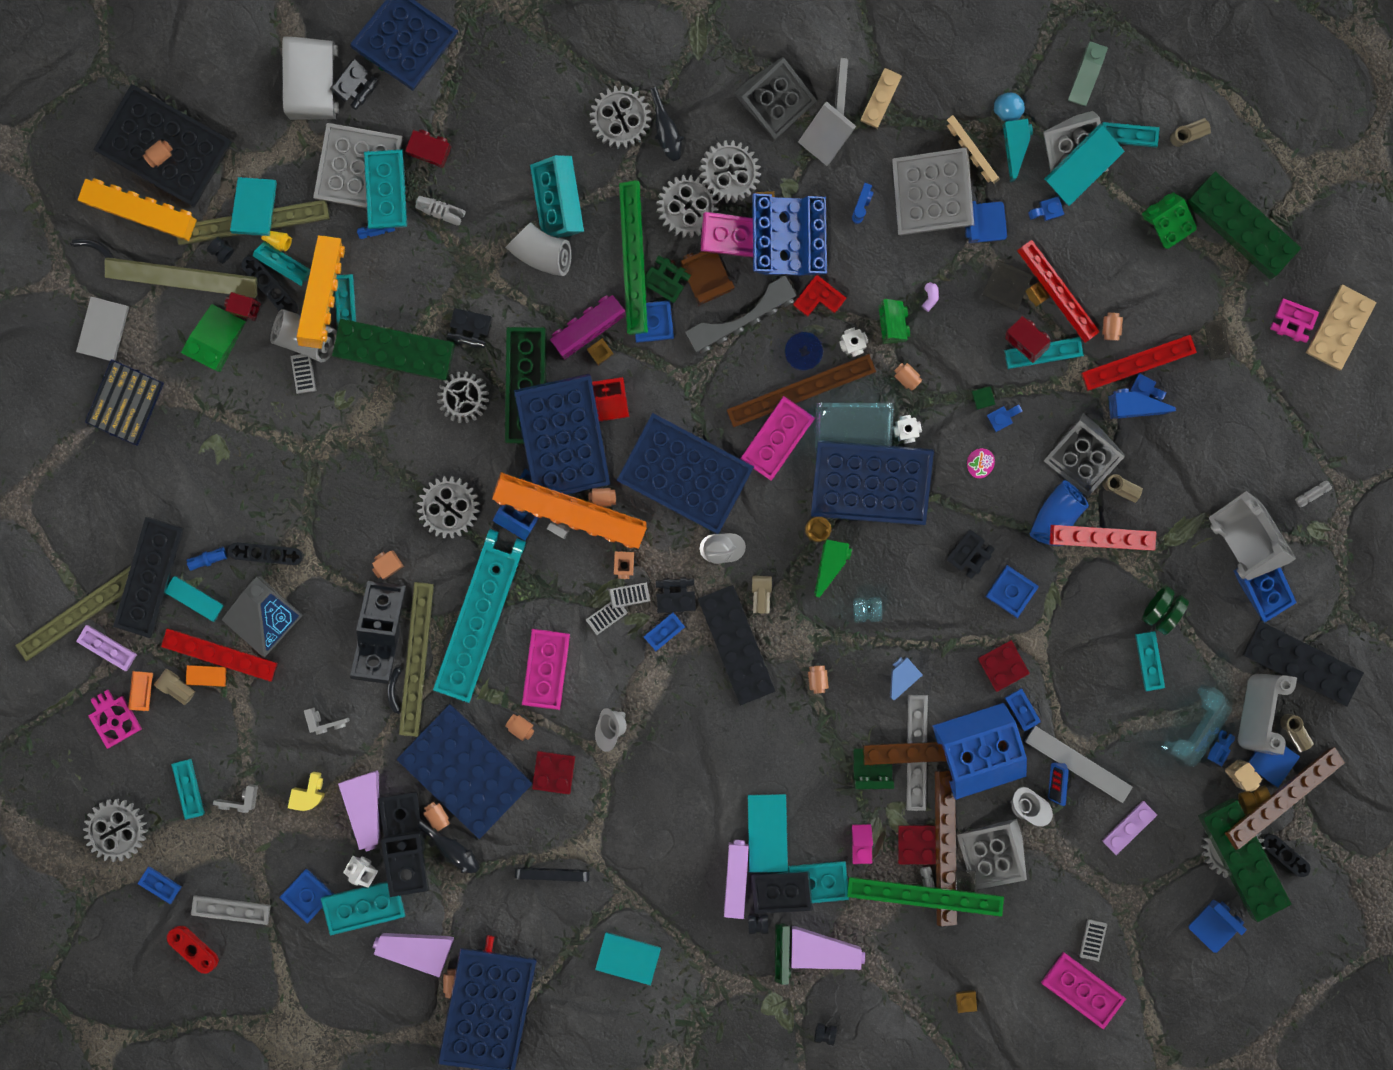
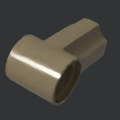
[1170,118,1211,147]
[1102,474,1143,503]
[752,576,772,613]
[154,669,195,705]
[1280,714,1314,752]

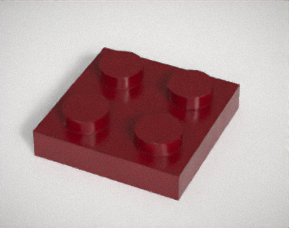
[977,640,1030,692]
[532,751,576,795]
[898,825,936,864]

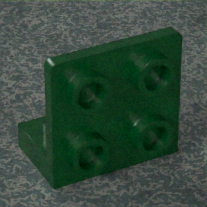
[853,748,894,789]

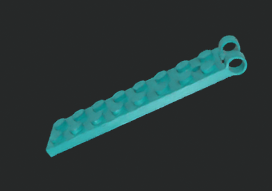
[433,529,526,703]

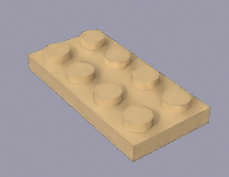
[947,115,1000,184]
[1306,285,1377,371]

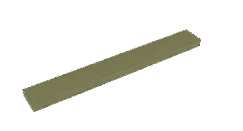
[177,200,330,246]
[105,258,257,298]
[15,566,131,661]
[399,582,434,737]

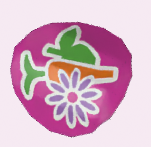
[967,448,995,478]

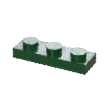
[775,923,792,985]

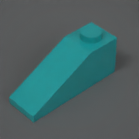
[1003,119,1033,182]

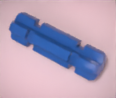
[357,226,395,239]

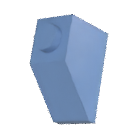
[890,657,922,700]

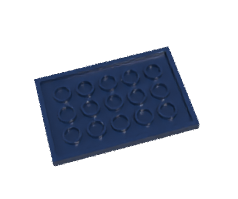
[514,374,610,495]
[617,413,754,534]
[811,441,934,525]
[396,704,533,839]
[438,948,537,1070]

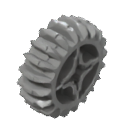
[437,371,489,423]

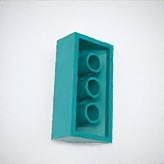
[530,155,584,238]

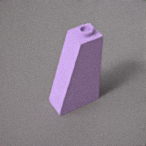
[338,770,381,851]
[724,840,749,919]
[791,926,865,970]
[373,933,454,977]

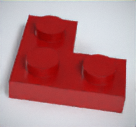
[793,275,847,317]

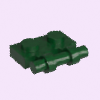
[645,255,691,303]

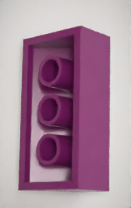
[550,295,626,360]

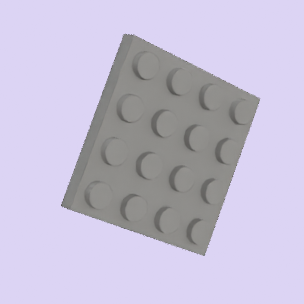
[313,123,403,208]
[892,148,974,236]

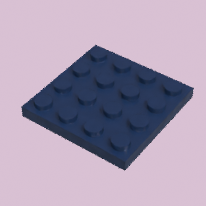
[350,0,458,91]

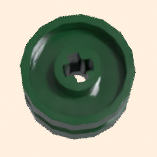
[1142,585,1189,635]

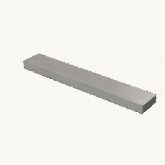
[906,695,928,811]
[1024,726,1133,803]

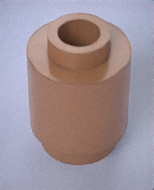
[143,140,173,168]
[1102,313,1123,340]
[894,363,922,391]
[588,488,616,507]
[808,665,829,694]
[505,714,535,741]
[423,802,450,832]
[443,969,456,998]

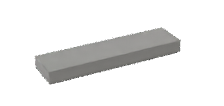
[191,895,271,925]

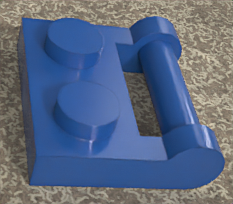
[852,183,874,224]

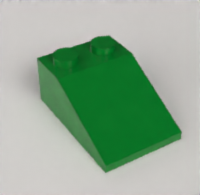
[879,299,910,344]
[181,304,246,372]
[814,540,852,598]

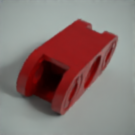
[167,925,219,974]

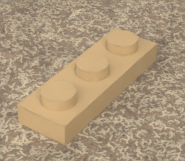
[860,68,902,129]

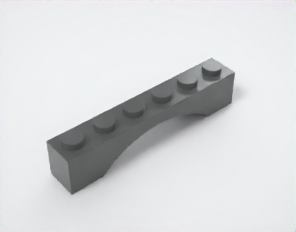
[685,276,797,355]

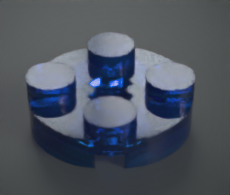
[785,332,823,371]

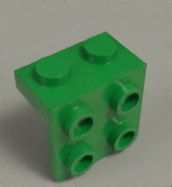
[1142,192,1197,249]

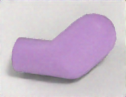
[921,282,939,312]

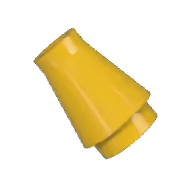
[261,231,292,251]

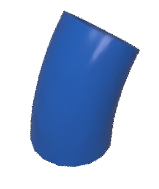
[1030,480,1089,546]

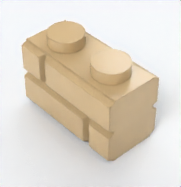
[1225,760,1262,792]

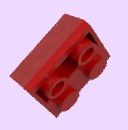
[592,377,629,421]

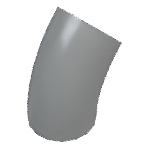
[505,222,571,276]
[270,309,337,362]

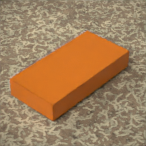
[186,665,226,687]
[128,671,153,711]

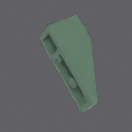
[1068,41,1108,107]

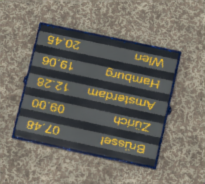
[85,359,164,446]

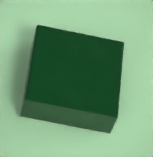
[971,386,996,410]

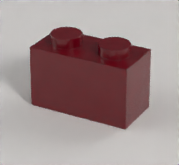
[405,129,451,168]
[224,292,261,321]
[1005,316,1051,363]

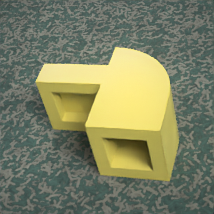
[288,772,325,811]

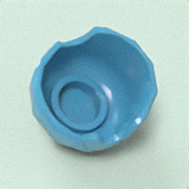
[994,92,1025,121]

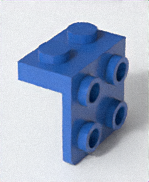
[965,201,1007,243]
[1188,899,1247,953]

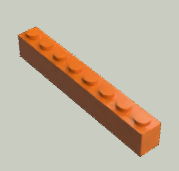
[492,472,647,549]

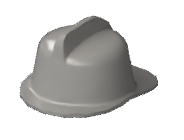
[699,533,746,564]
[595,708,626,752]
[1010,787,1053,827]

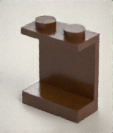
[680,249,735,305]

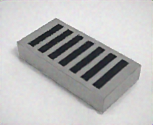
[291,354,317,394]
[608,582,650,609]
[586,602,628,635]
[1079,919,1107,962]

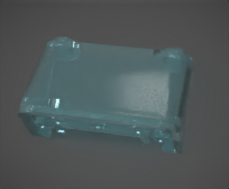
[815,403,894,452]
[1161,685,1232,766]

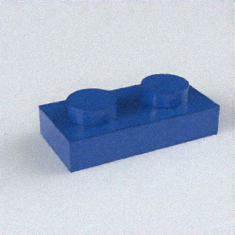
[644,612,685,651]
[1005,688,1041,732]
[138,867,182,904]

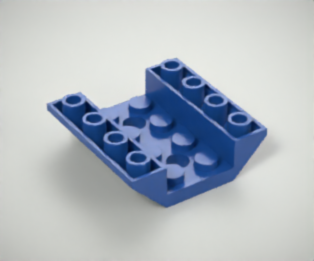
[752,194,827,276]
[932,703,1027,800]

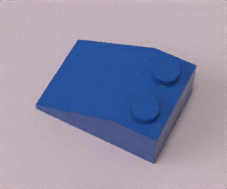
[1108,389,1176,419]
[493,469,539,541]
[1234,567,1297,623]

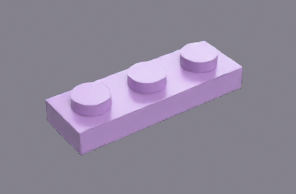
[76,625,137,671]
[1102,801,1157,855]

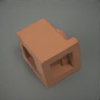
[614,551,635,579]

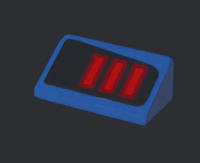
[1048,763,1069,806]

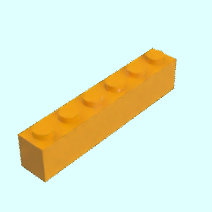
[78,178,197,241]
[297,235,345,349]

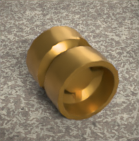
[805,517,831,542]
[1238,786,1271,815]

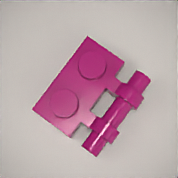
[1270,298,1319,343]

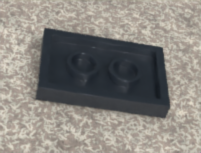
[751,871,813,914]

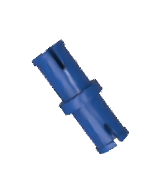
[186,547,227,571]

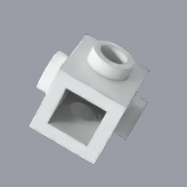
[839,327,868,357]
[893,415,922,444]
[343,856,378,888]

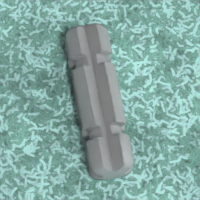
[1295,481,1332,507]
[920,866,935,887]

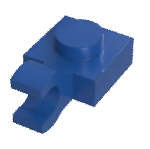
[1028,196,1064,221]
[1130,373,1166,401]
[987,405,1022,432]
[1207,730,1235,767]

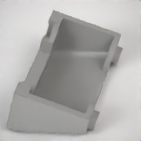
[282,37,339,120]
[1209,491,1296,580]
[1238,674,1297,755]

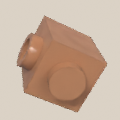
[372,550,404,579]

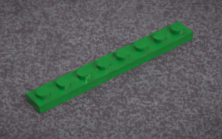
[619,180,648,335]
[847,877,1004,917]

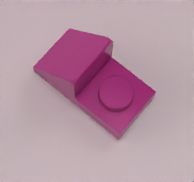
[852,824,873,864]

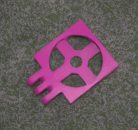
[88,689,142,749]

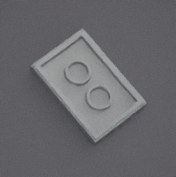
[834,58,848,116]
[798,102,856,166]
[76,297,129,361]

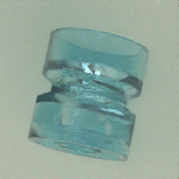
[853,597,882,623]

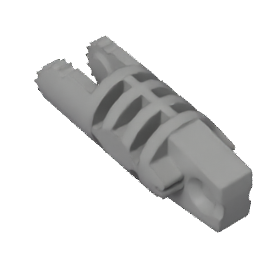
[415,196,466,225]

